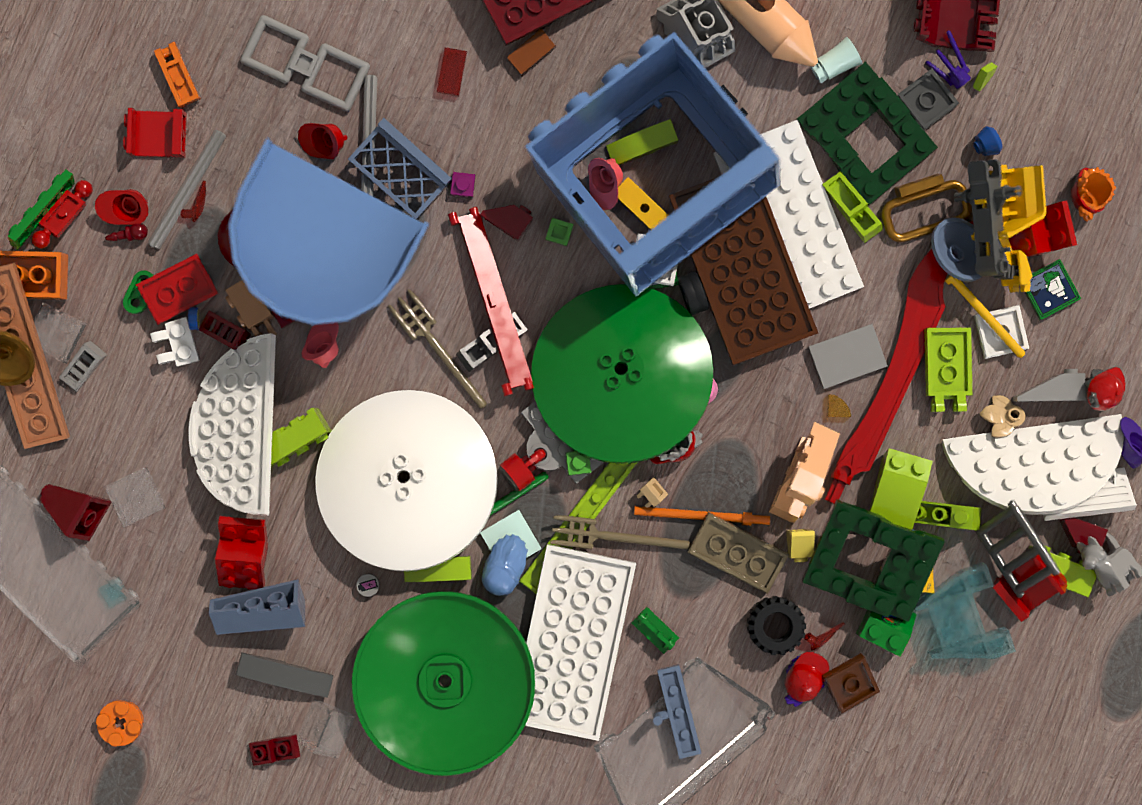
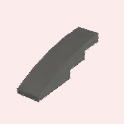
[236,652,334,698]

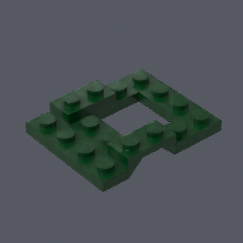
[796,61,938,206]
[802,499,945,622]

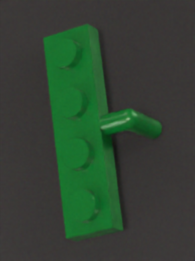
[8,169,75,250]

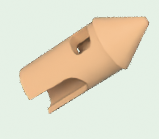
[718,0,818,67]

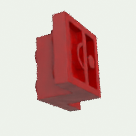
[1008,201,1077,257]
[215,516,268,590]

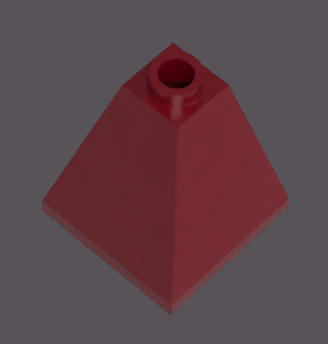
[40,484,112,541]

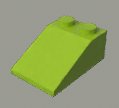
[869,448,933,530]

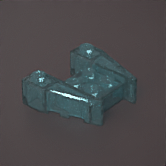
[914,562,1016,659]

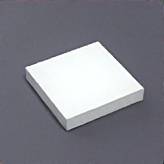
[974,305,1029,359]

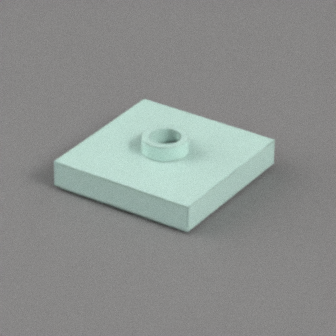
[480,510,542,558]

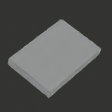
[808,324,887,389]

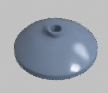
[931,218,986,282]

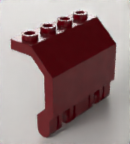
[913,0,1000,52]

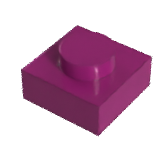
[450,172,476,198]

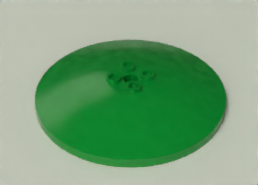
[531,284,713,464]
[352,591,535,776]

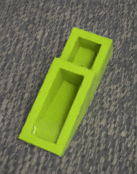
[606,119,678,165]
[822,171,883,243]
[404,556,472,582]

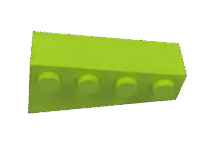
[271,408,332,467]

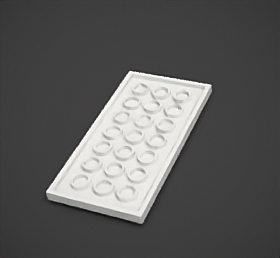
[713,120,864,309]
[525,544,636,741]

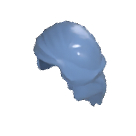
[482,534,528,596]

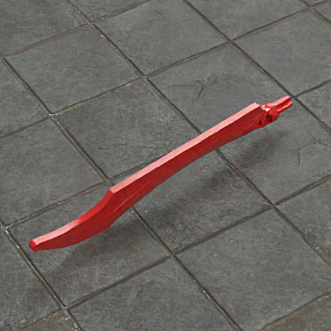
[824,221,974,504]

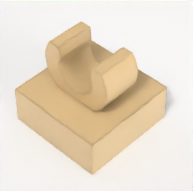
[637,477,668,508]

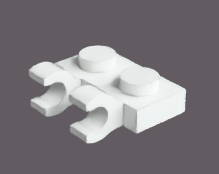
[150,317,200,367]

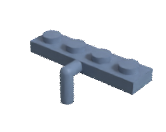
[653,664,702,759]

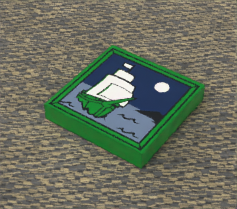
[1025,259,1081,320]

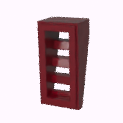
[199,310,251,350]

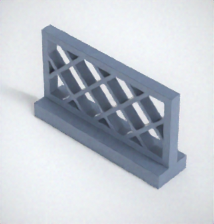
[348,118,452,220]

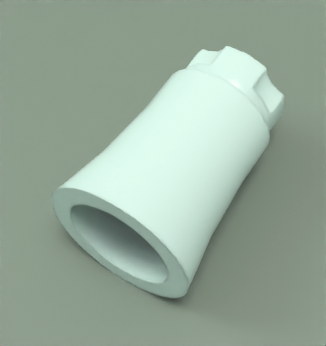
[810,37,863,84]

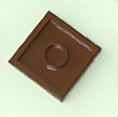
[822,653,880,714]

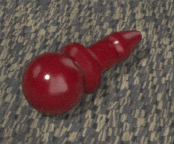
[105,223,148,242]

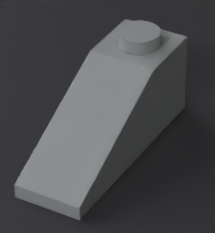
[1012,369,1086,402]

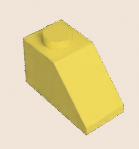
[786,529,815,562]

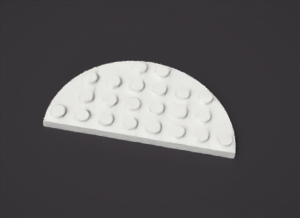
[189,333,276,516]
[942,414,1124,515]

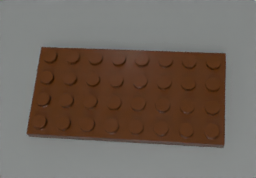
[669,176,818,365]

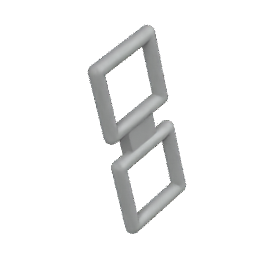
[240,15,370,112]

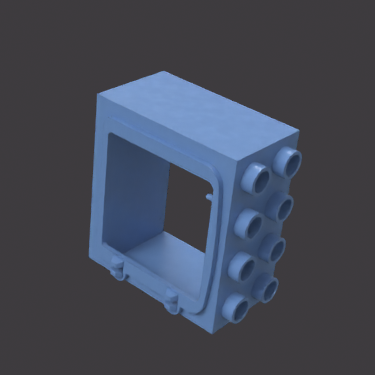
[525,32,780,296]

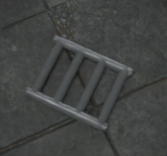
[975,500,1060,598]

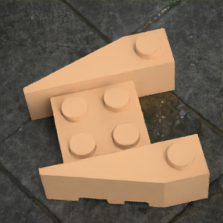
[769,422,840,523]

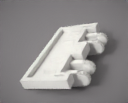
[1043,467,1137,521]

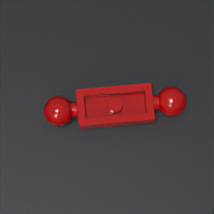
[31,180,93,249]

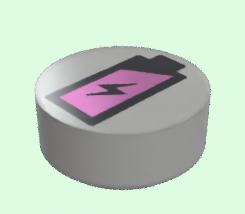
[356,573,380,597]

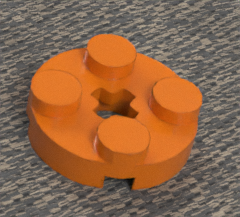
[96,700,144,747]

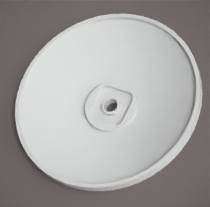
[315,390,497,571]

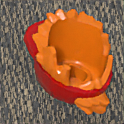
[1071,167,1116,222]

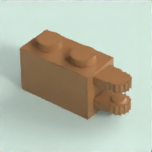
[225,280,277,337]

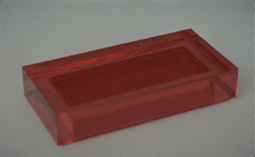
[437,47,467,97]

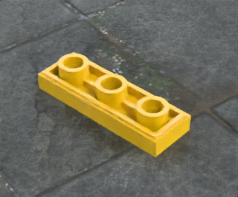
[618,177,669,230]

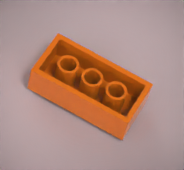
[0,251,68,300]

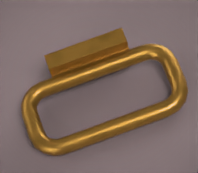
[882,174,972,242]

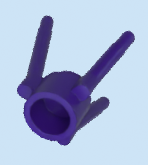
[926,31,971,89]

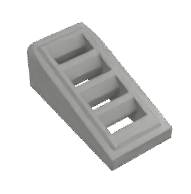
[59,341,107,392]

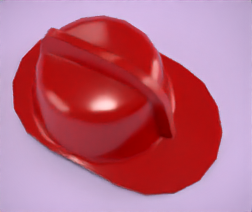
[298,123,348,159]
[95,189,149,225]

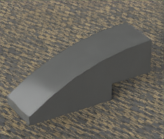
[456,312,528,372]

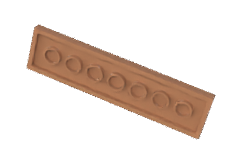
[0,263,70,449]

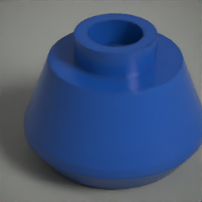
[973,126,1002,156]

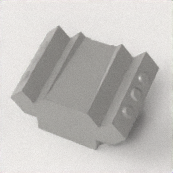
[656,0,735,68]

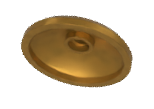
[0,331,35,386]

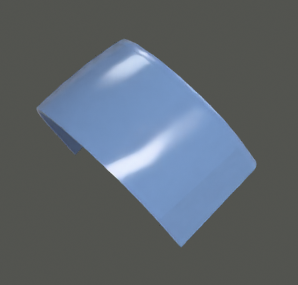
[229,138,429,324]

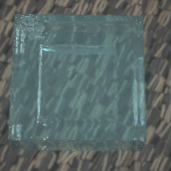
[99,577,130,608]

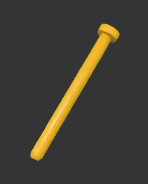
[945,275,1025,358]

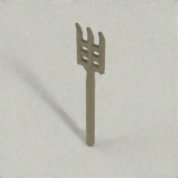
[388,289,487,409]
[550,515,690,550]

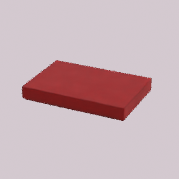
[136,253,219,325]

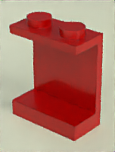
[123,108,187,158]
[992,554,1067,622]

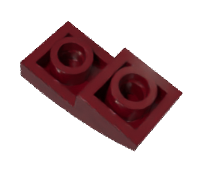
[249,734,300,766]

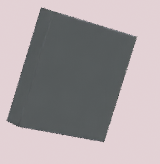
[897,68,960,131]

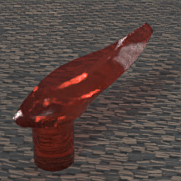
[181,180,206,222]
[804,622,845,651]

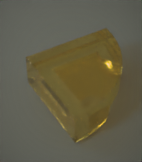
[827,394,851,417]

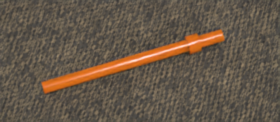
[634,506,770,526]

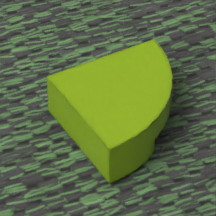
[973,62,998,91]

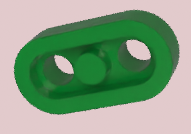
[123,270,154,314]

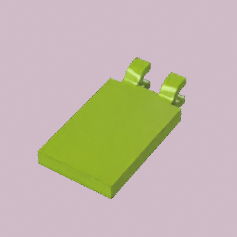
[925,328,973,412]

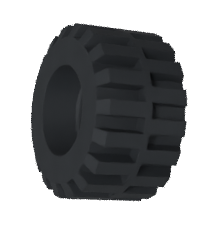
[747,596,806,655]

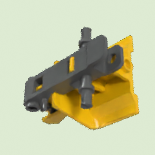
[953,160,1046,293]

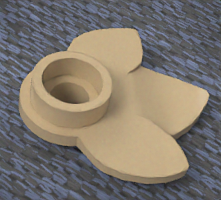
[980,395,1025,438]

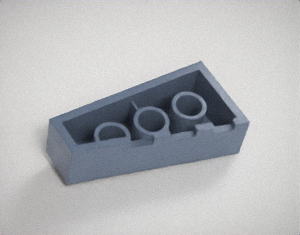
[209,579,305,635]

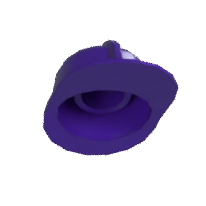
[1120,417,1142,469]

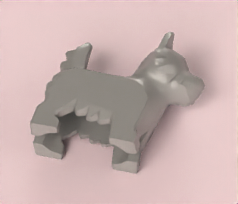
[1077,533,1142,597]

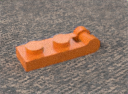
[154,41,201,108]

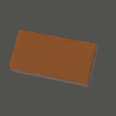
[507,29,556,76]

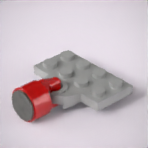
[499,401,604,492]

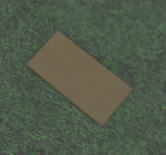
[687,512,789,594]

